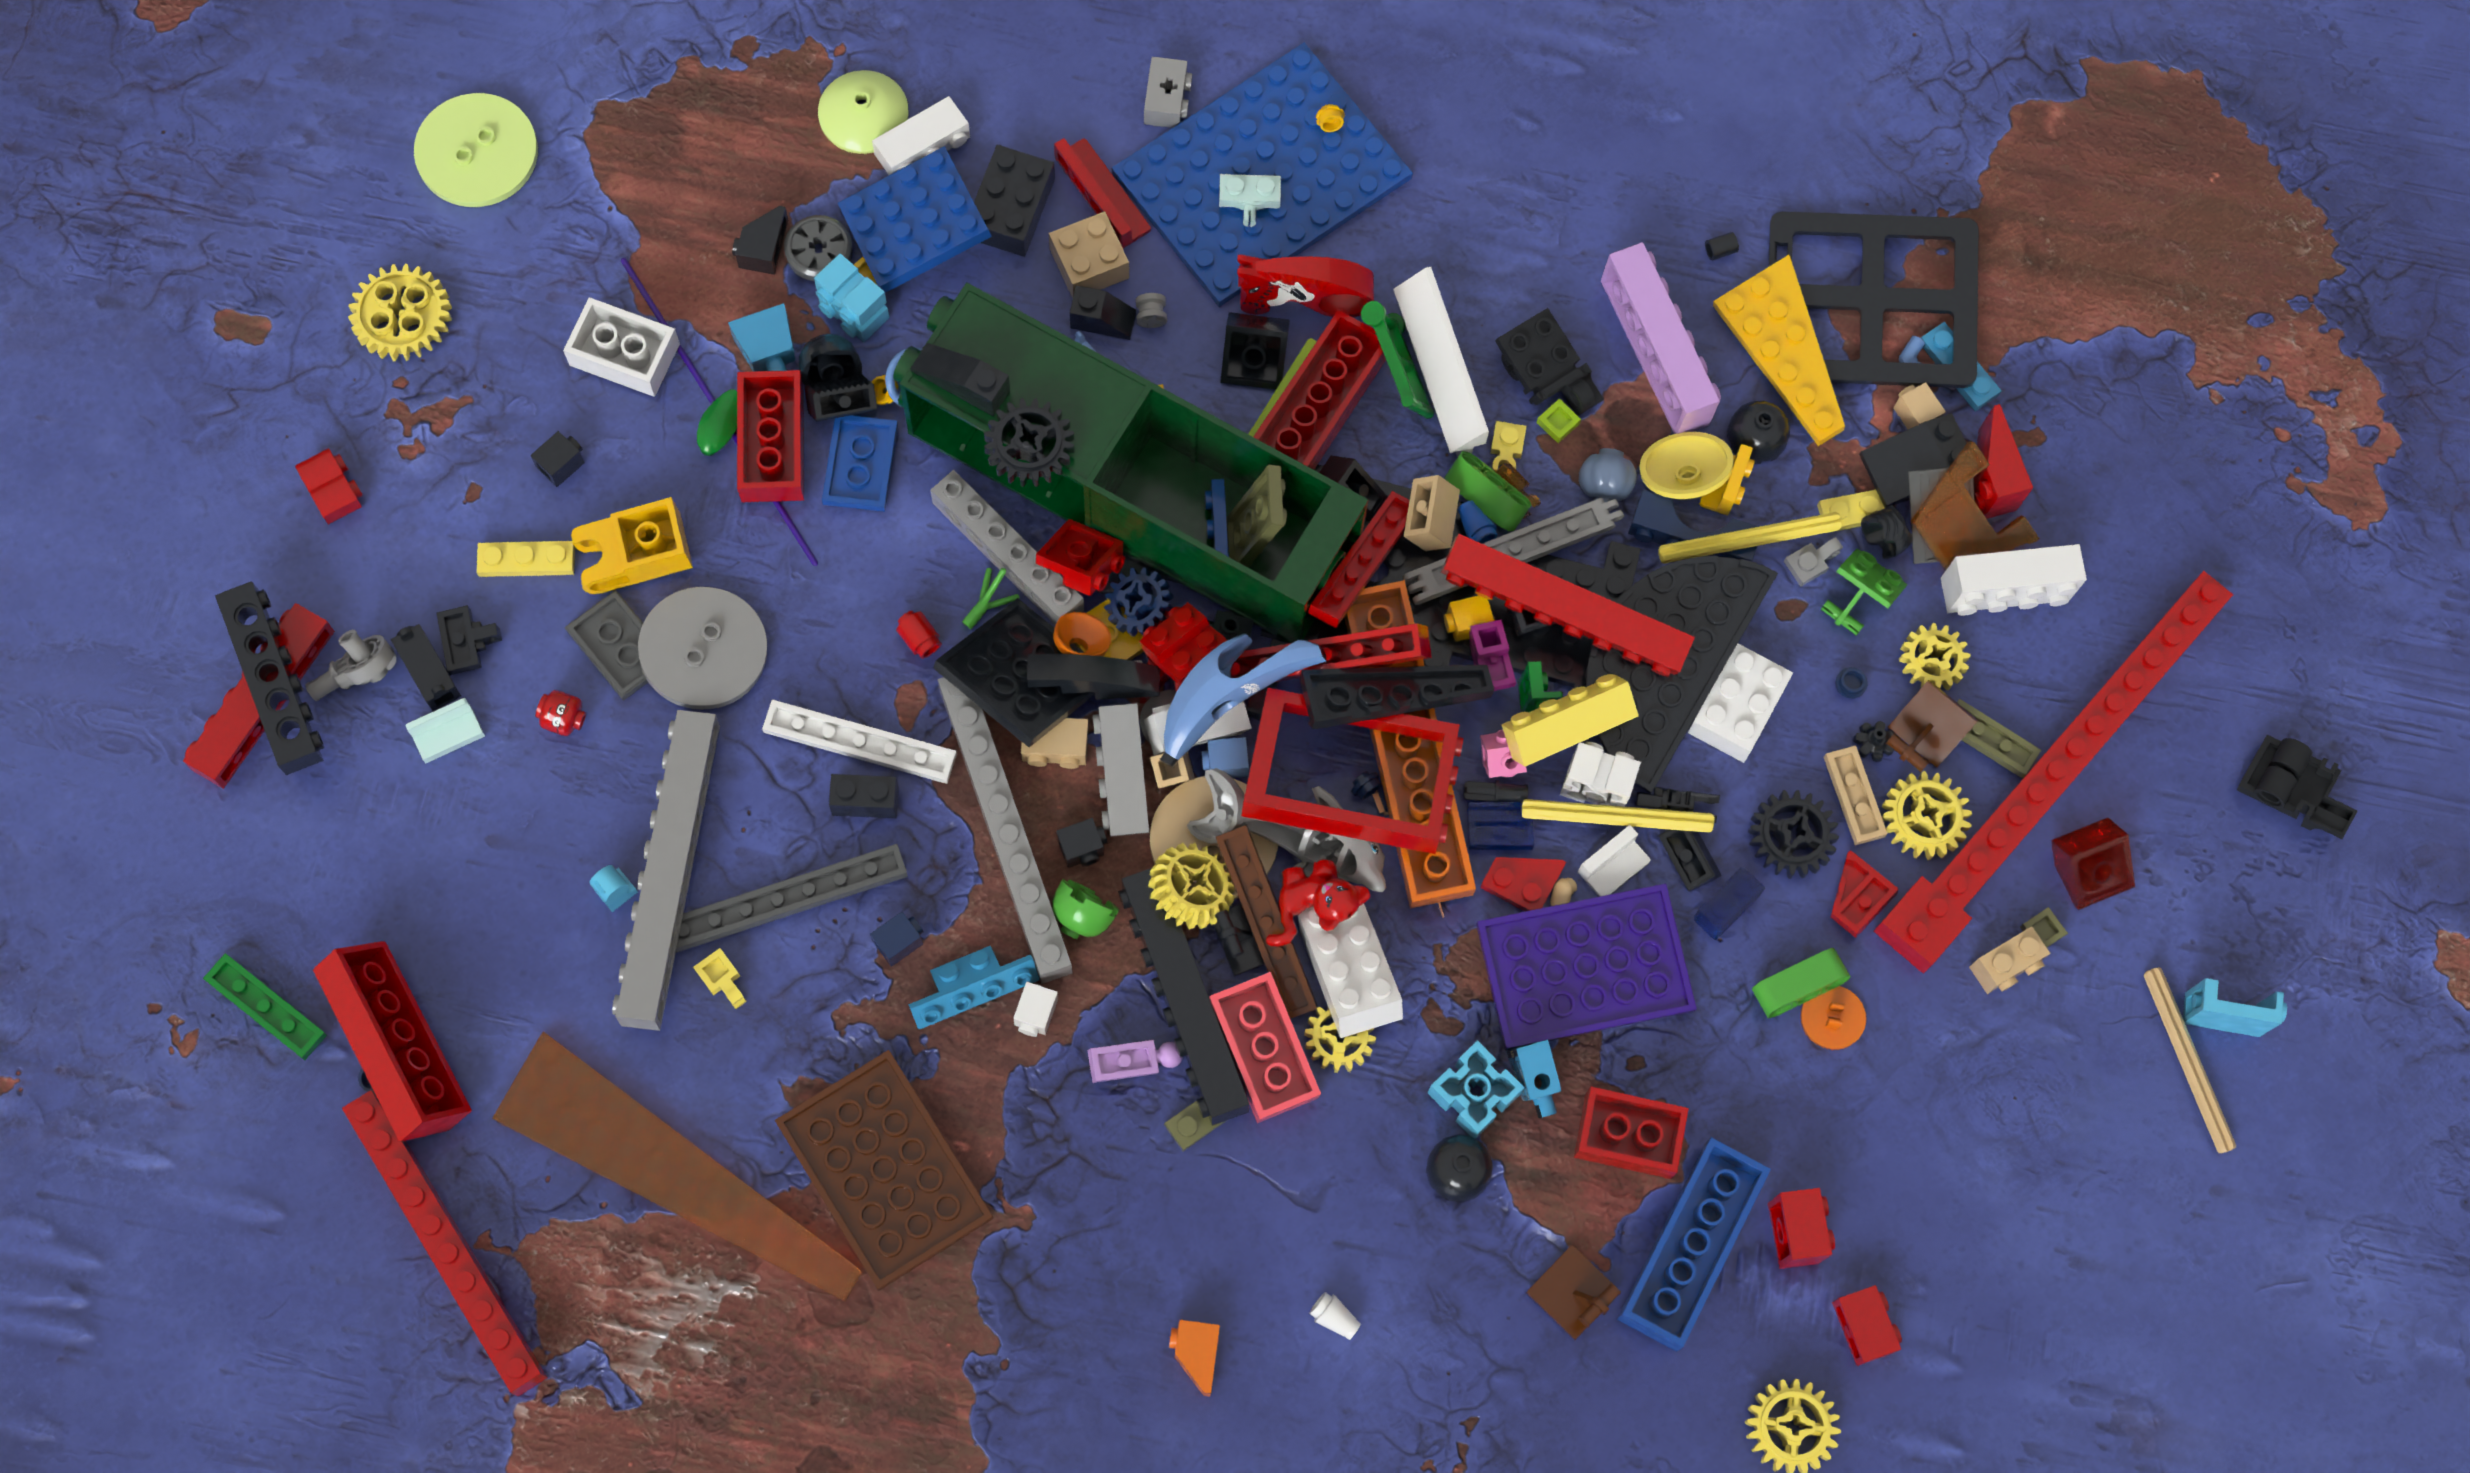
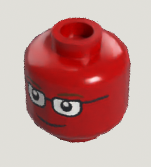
[535,690,586,736]

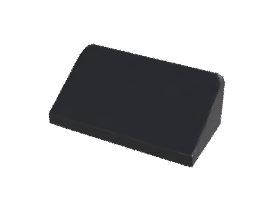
[1658,829,1722,892]

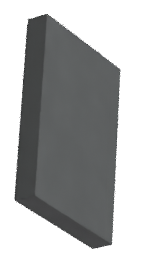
[564,590,648,701]

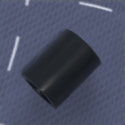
[1705,232,1739,261]

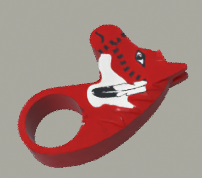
[1237,255,1374,317]

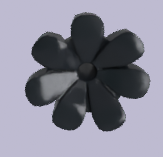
[1854,721,1894,762]

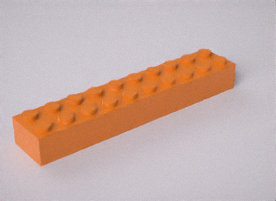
[1344,580,1476,909]

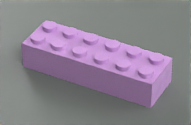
[1601,242,1721,434]

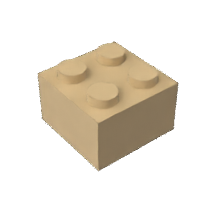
[1049,211,1129,299]

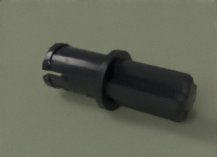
[1463,780,1528,805]

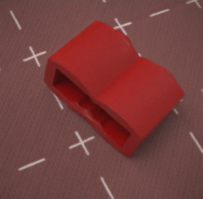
[295,448,363,525]

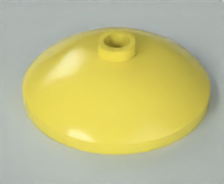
[1640,432,1734,500]

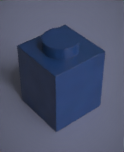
[870,911,924,967]

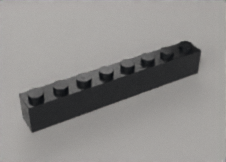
[1118,868,1250,1126]

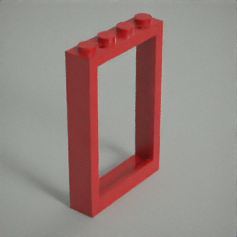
[1242,688,1464,854]

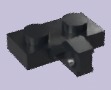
[436,605,502,675]

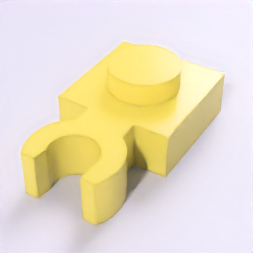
[1490,421,1526,478]

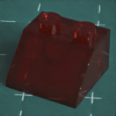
[2051,817,2135,910]

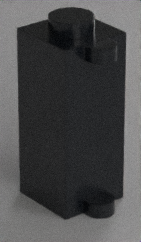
[390,624,461,712]

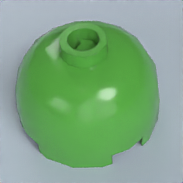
[1052,879,1119,939]

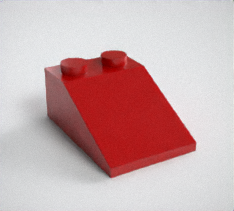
[1973,404,2033,520]

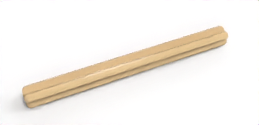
[2144,967,2236,1154]

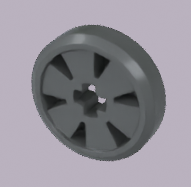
[784,215,853,281]

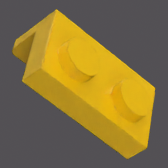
[1699,444,1755,516]

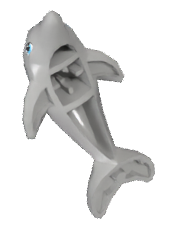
[1187,768,1386,892]

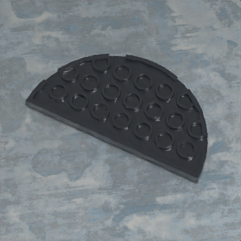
[1586,556,1778,793]

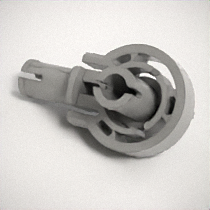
[305,629,396,701]

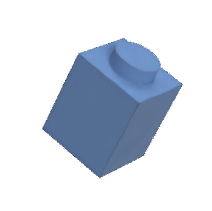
[1201,737,1249,778]

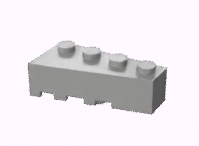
[1093,703,1149,837]

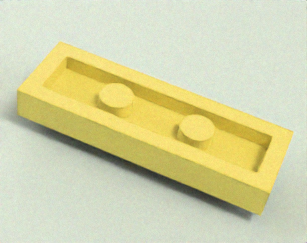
[477,541,575,577]

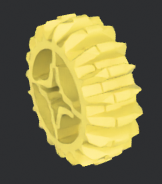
[1148,843,1235,930]

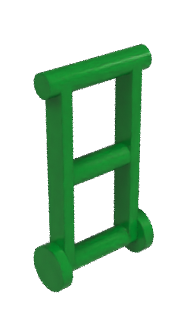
[1361,301,1434,419]

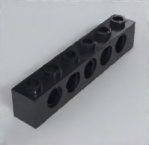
[215,581,325,775]

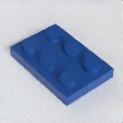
[822,415,898,512]

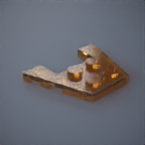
[1910,441,2040,571]

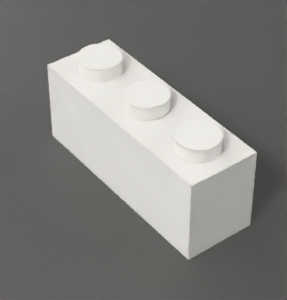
[872,96,970,175]
[1144,701,1251,756]

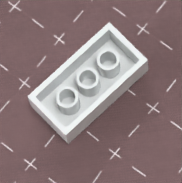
[1941,544,2087,616]
[1298,904,1403,1038]

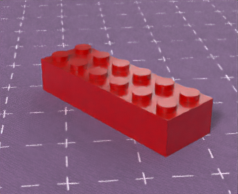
[1253,310,1386,470]
[313,941,472,1142]

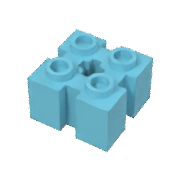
[814,253,889,343]
[1428,1040,1525,1139]

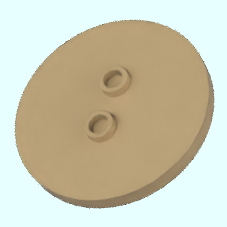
[1150,776,1278,900]

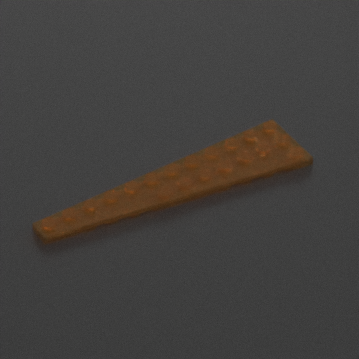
[492,1031,862,1302]

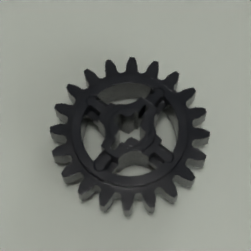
[984,398,1074,487]
[1748,790,1839,879]

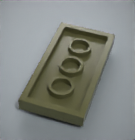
[1226,465,1287,567]

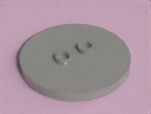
[638,587,767,710]

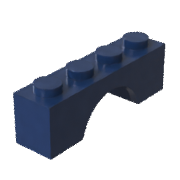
[1628,490,1759,562]

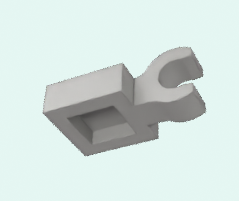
[1784,537,1843,587]

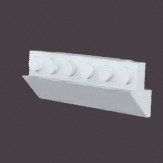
[1393,267,1489,457]

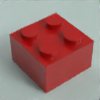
[1768,1188,1835,1269]

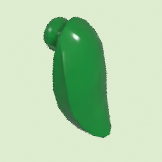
[697,389,737,456]

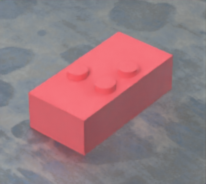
[1209,972,1321,1123]

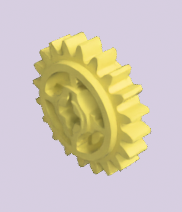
[1882,771,1972,860]
[1745,1379,1841,1473]

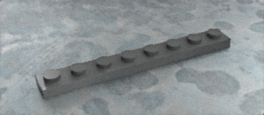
[676,844,908,953]

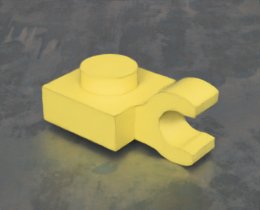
[693,948,747,1009]

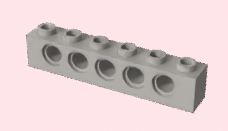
[930,470,1084,625]

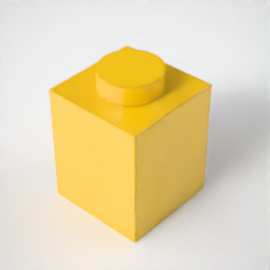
[1444,595,1494,642]

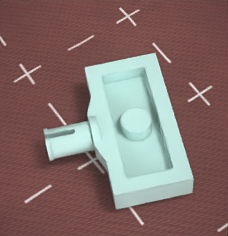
[1219,174,1281,227]

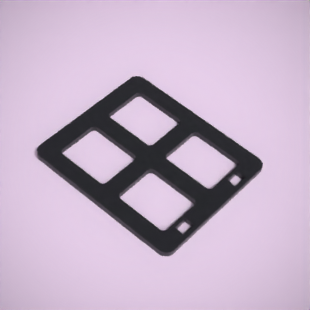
[1768,211,1979,388]

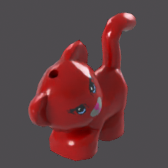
[1266,859,1370,947]

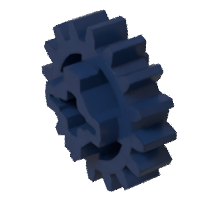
[1104,567,1174,637]

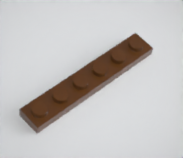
[1216,824,1318,1019]

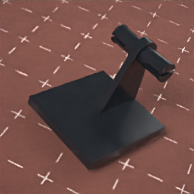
[1213,904,1265,976]

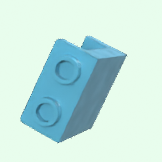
[2183,978,2287,1037]

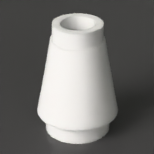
[1309,1292,1361,1340]

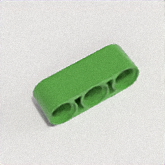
[1444,451,1532,531]
[1752,948,1851,1018]

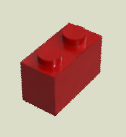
[1832,1285,1902,1366]

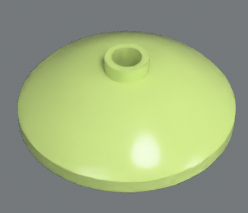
[818,70,909,154]

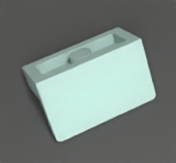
[405,698,485,764]

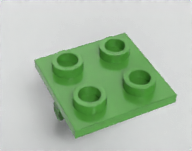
[1821,548,1908,636]

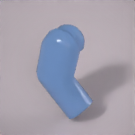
[1898,336,1925,363]

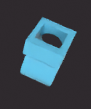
[590,865,638,912]

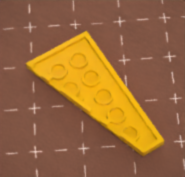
[1713,255,1845,446]

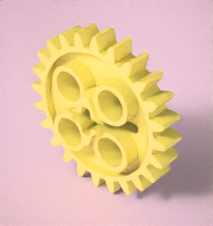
[348,264,452,361]

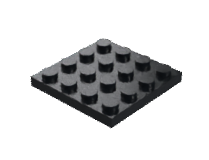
[933,598,1095,747]

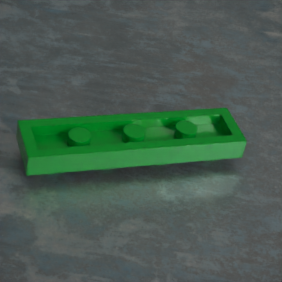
[203,953,327,1060]

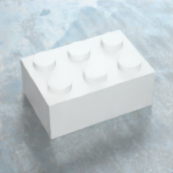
[563,297,680,397]
[1688,644,1793,763]

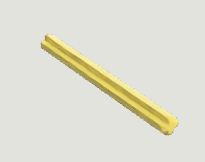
[1658,512,1842,564]
[1521,799,1714,832]

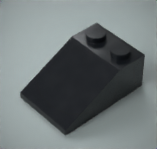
[1859,413,1978,508]

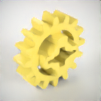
[1899,623,1970,690]
[1304,1007,1376,1073]

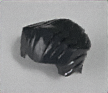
[1861,505,1913,559]

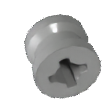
[1136,293,1167,328]

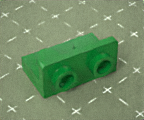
[1518,661,1563,712]

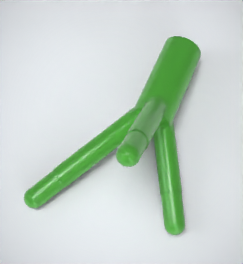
[962,568,1020,630]

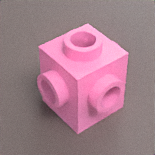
[1480,729,1527,778]

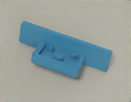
[908,945,1039,1029]

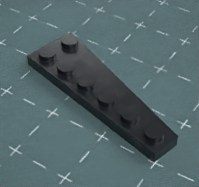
[1299,664,1494,729]

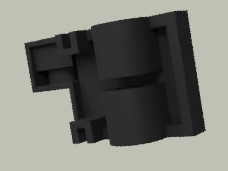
[1495,308,1604,416]
[2237,735,2358,839]

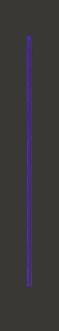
[621,258,818,566]

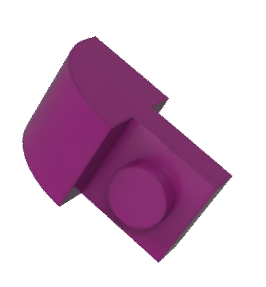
[1469,619,1516,691]

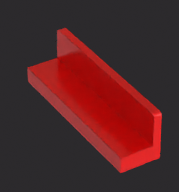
[1054,138,1151,248]

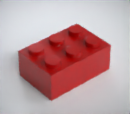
[1574,1086,1689,1179]

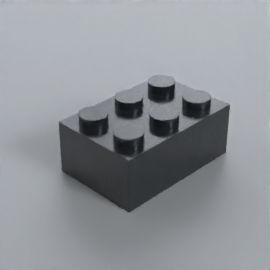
[974,145,1055,257]

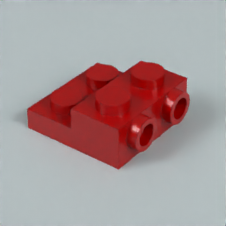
[1036,519,1125,596]
[1139,602,1227,685]

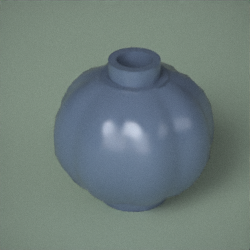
[1579,448,1637,502]

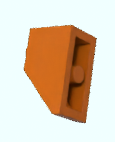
[1169,1320,1220,1397]

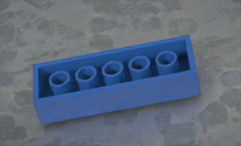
[1617,1137,1771,1352]

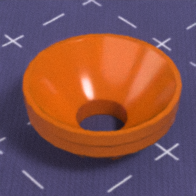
[1053,612,1111,657]

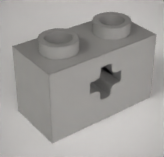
[1144,57,1192,128]

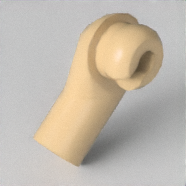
[1550,877,1577,906]

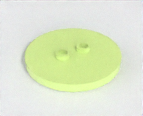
[414,93,538,207]

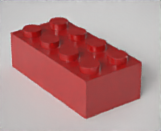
[737,370,804,502]

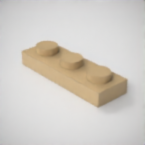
[1824,745,1888,846]

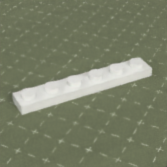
[762,700,957,784]

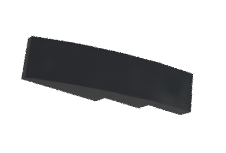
[1027,654,1160,700]

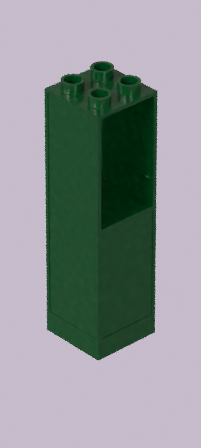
[893,282,1369,643]

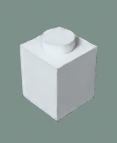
[1013,982,1058,1037]

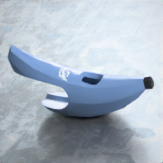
[1160,633,1327,768]

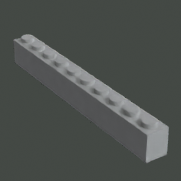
[938,677,1072,984]
[612,710,720,1031]

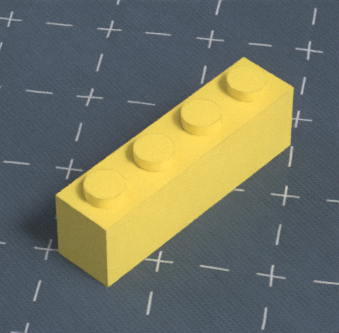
[1501,674,1639,767]

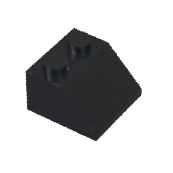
[1220,312,1290,389]

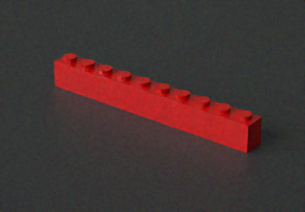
[342,1090,548,1397]

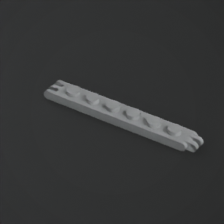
[1402,498,1624,605]

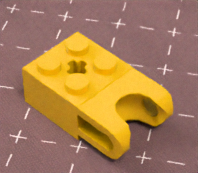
[571,497,693,594]

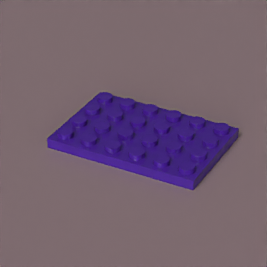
[1476,883,1697,1050]

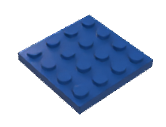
[838,146,992,293]

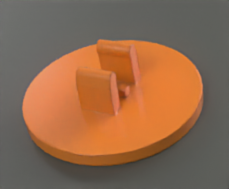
[1800,986,1866,1050]

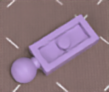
[1087,1040,1183,1083]

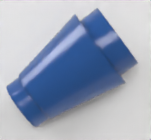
[1457,500,1497,544]

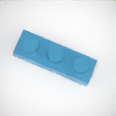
[1921,322,2002,412]

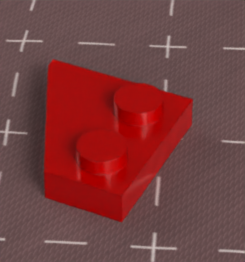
[1480,857,1566,912]

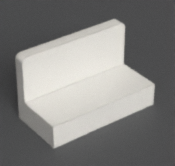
[1578,825,1650,897]

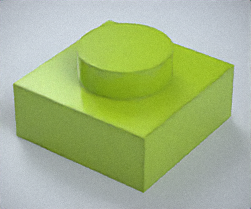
[1536,399,1581,443]

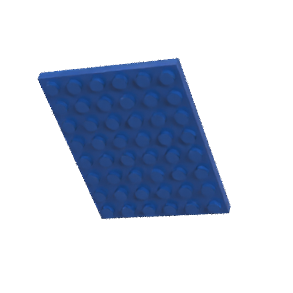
[1111,42,1413,307]

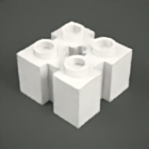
[1560,742,1641,807]

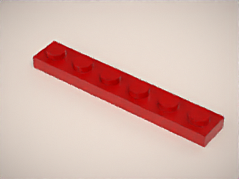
[1308,491,1410,628]

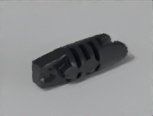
[1635,787,1720,823]

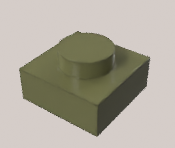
[2020,907,2068,948]

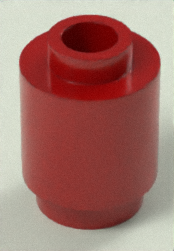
[896,610,942,659]

